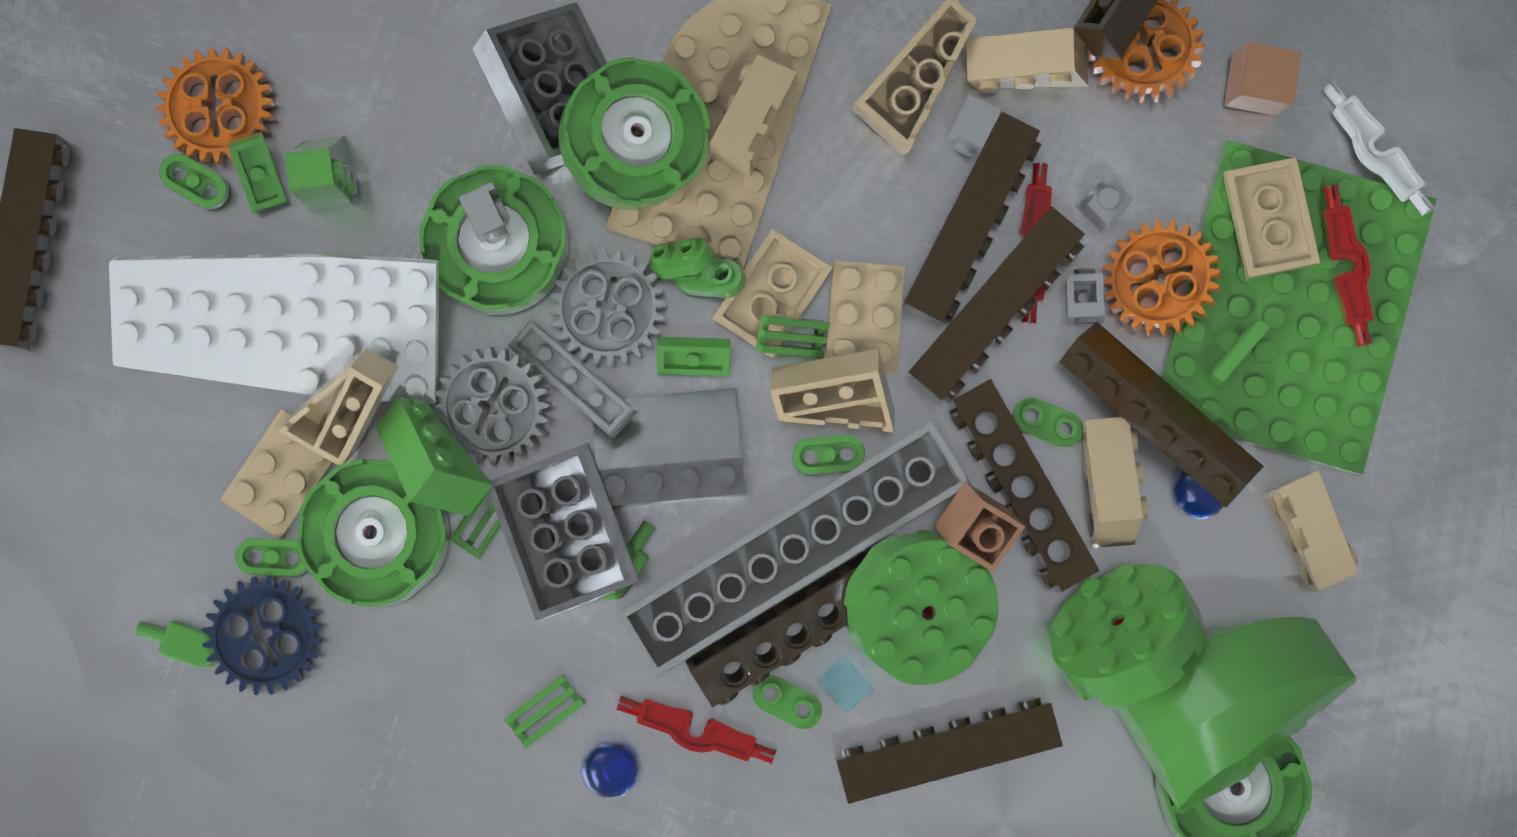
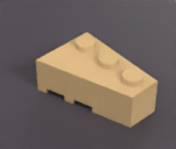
[708,54,797,177]
[278,348,399,466]
[770,349,894,433]
[1081,417,1148,548]
[1263,470,1359,592]

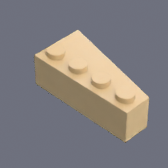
[850,0,977,156]

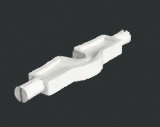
[1323,81,1435,216]

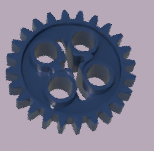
[202,576,324,695]

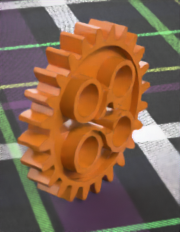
[1086,0,1205,103]
[156,47,276,165]
[1103,219,1222,338]

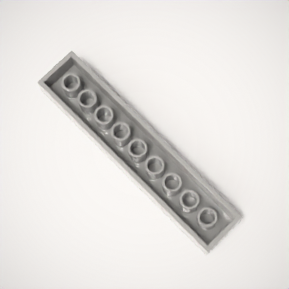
[617,421,971,678]

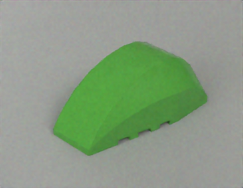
[1115,617,1356,812]

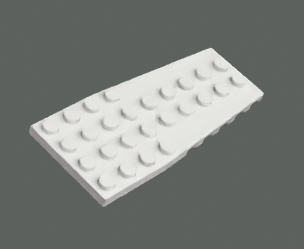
[109,253,439,404]

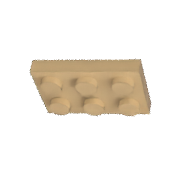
[1223,157,1320,279]
[712,229,833,359]
[825,260,905,375]
[220,409,334,539]

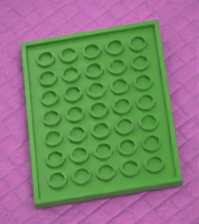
[1161,140,1437,476]

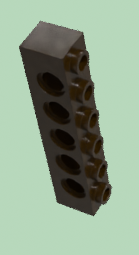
[948,379,1100,593]
[685,547,872,708]

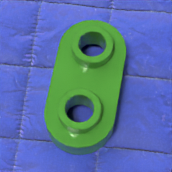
[159,154,229,210]
[648,238,714,280]
[674,258,746,298]
[1012,397,1083,448]
[792,435,865,476]
[235,538,307,577]
[753,675,822,729]

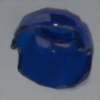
[1173,470,1224,519]
[580,743,640,798]

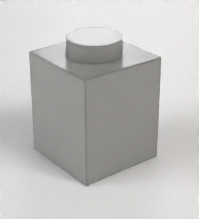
[947,94,1002,156]

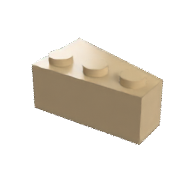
[966,28,1088,93]

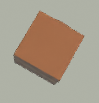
[1224,42,1301,116]
[934,482,1026,572]

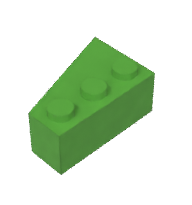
[285,136,358,211]
[376,396,493,516]

